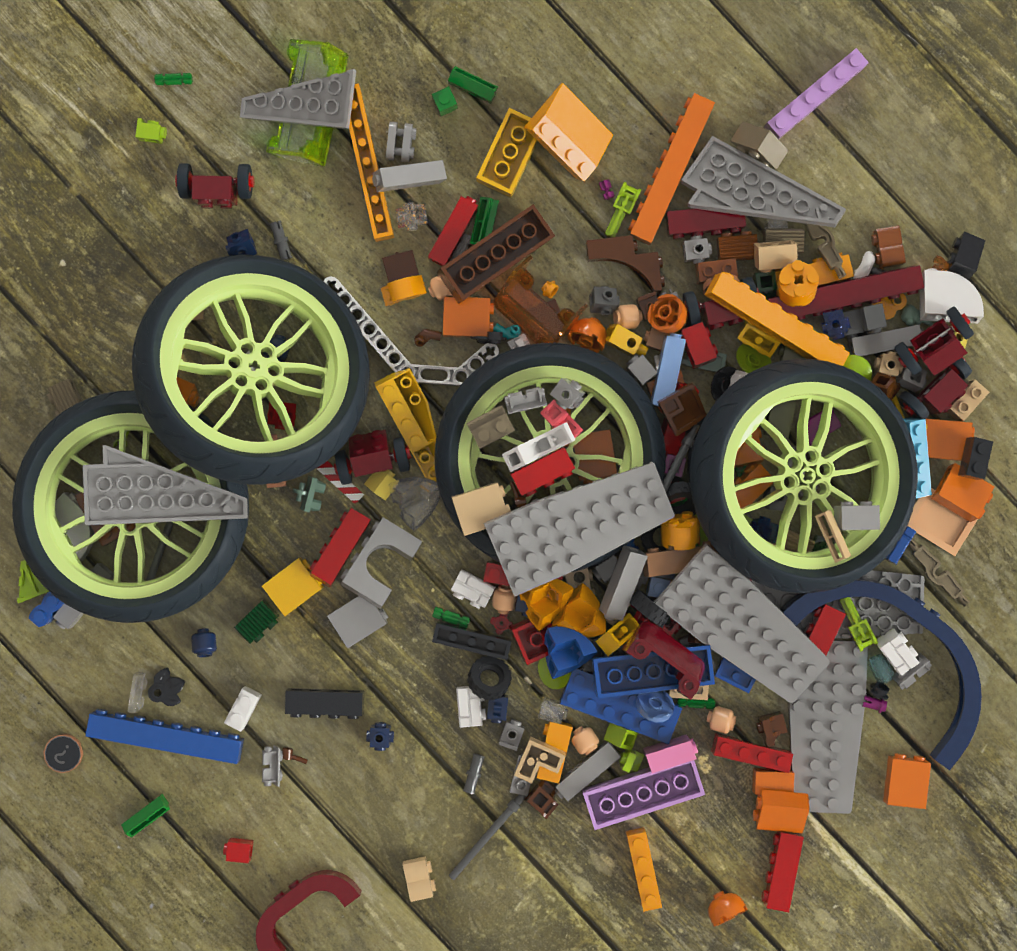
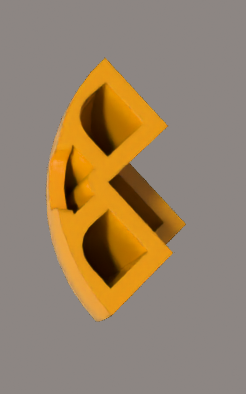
[520,579,574,631]
[551,583,606,638]

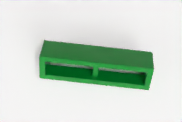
[448,66,498,104]
[470,197,499,245]
[121,794,170,838]

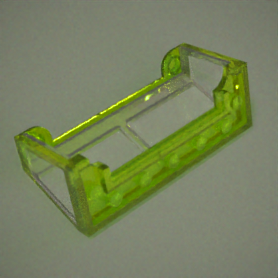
[266,39,349,167]

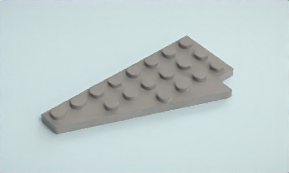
[681,136,846,228]

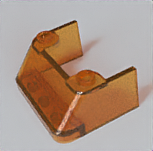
[494,255,588,344]

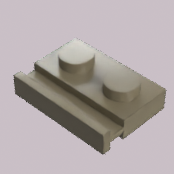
[467,405,515,449]

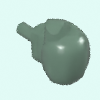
[901,305,933,326]

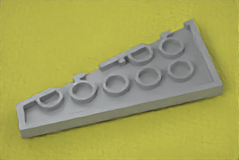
[240,69,356,129]

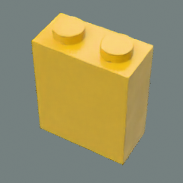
[262,557,324,616]

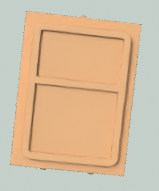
[907,488,978,556]

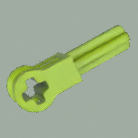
[605,181,642,238]
[839,597,878,652]

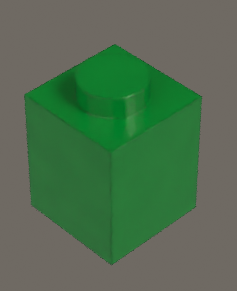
[431,86,458,117]

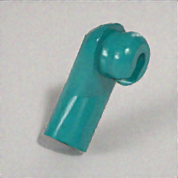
[493,323,521,340]

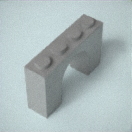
[340,517,422,609]

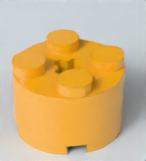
[777,260,819,307]
[661,511,700,550]

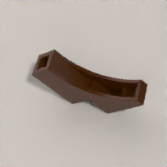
[586,235,665,293]

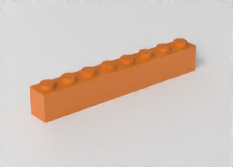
[628,93,715,245]

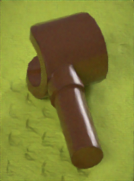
[509,481,526,508]
[282,747,308,764]

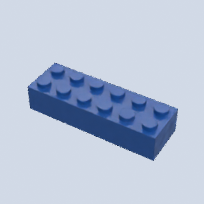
[592,644,715,699]
[559,668,682,744]

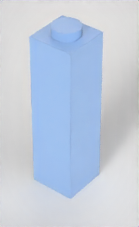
[651,333,686,407]

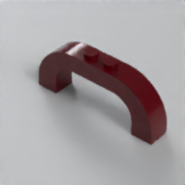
[256,870,362,951]

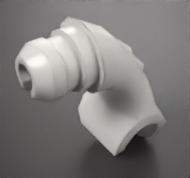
[853,251,875,279]

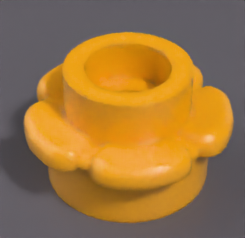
[541,280,559,299]

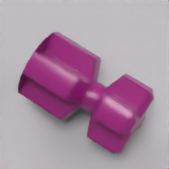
[599,179,615,200]

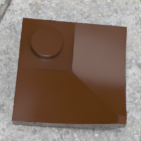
[657,383,706,437]

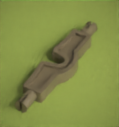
[804,223,846,279]
[908,538,970,607]

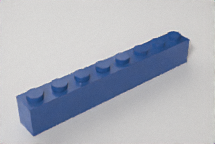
[85,709,244,764]

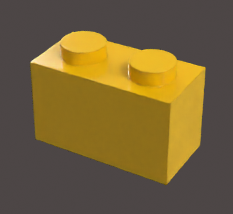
[595,613,639,656]

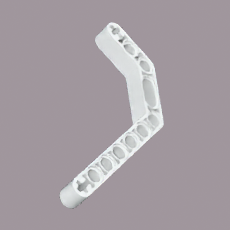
[323,276,499,386]

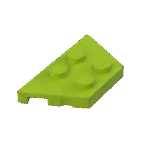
[17,560,49,604]

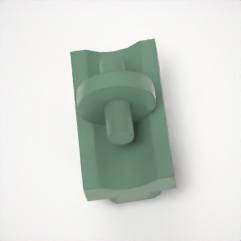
[292,476,326,512]

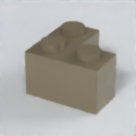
[731,122,789,170]

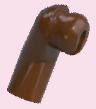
[414,329,442,347]

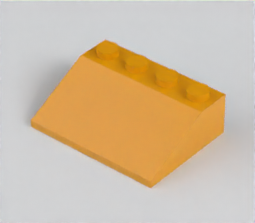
[524,83,613,181]

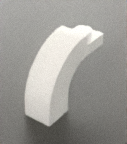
[502,422,575,472]

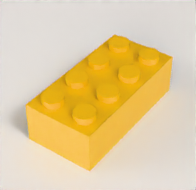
[476,108,538,198]

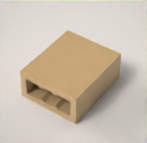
[451,482,511,536]

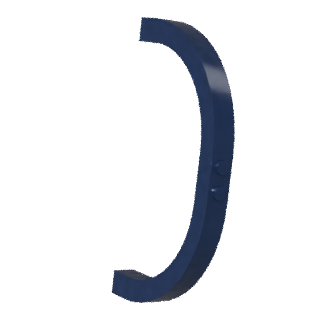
[780,578,982,771]

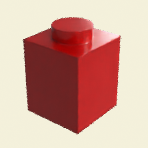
[223,838,254,864]

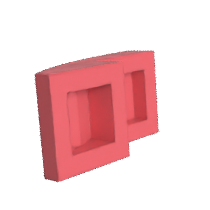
[540,400,583,444]

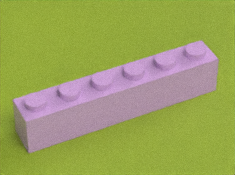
[764,48,869,139]

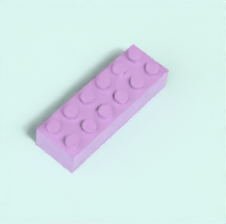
[582,760,705,830]

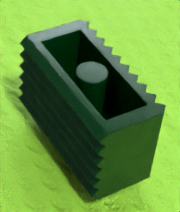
[234,600,279,644]

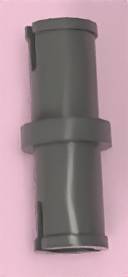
[269,220,293,261]
[463,753,485,794]

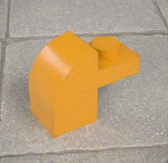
[381,275,427,306]

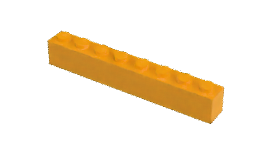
[349,83,395,242]
[704,272,850,366]

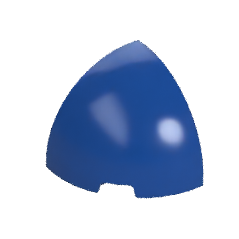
[544,627,597,679]

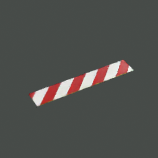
[316,461,364,504]

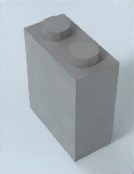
[327,596,389,648]

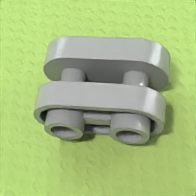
[386,121,416,162]

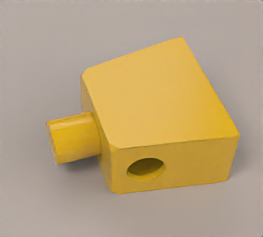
[606,324,648,356]

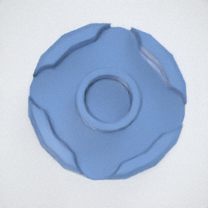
[636,691,675,722]

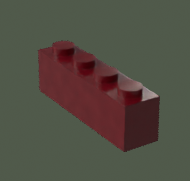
[665,209,746,240]

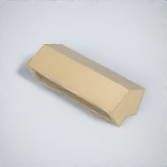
[815,510,851,563]

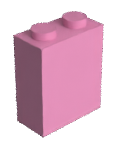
[643,734,698,773]

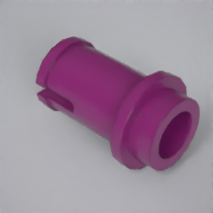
[862,695,887,713]

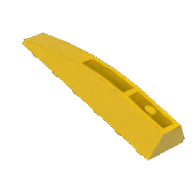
[374,368,437,486]

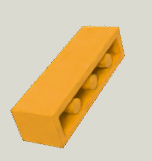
[775,252,854,296]
[626,827,662,912]

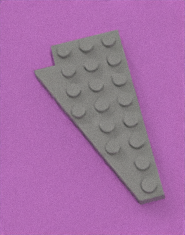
[83,445,248,525]

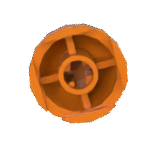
[647,294,687,334]
[567,317,607,353]
[708,891,748,927]

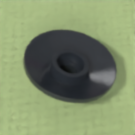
[711,366,737,401]

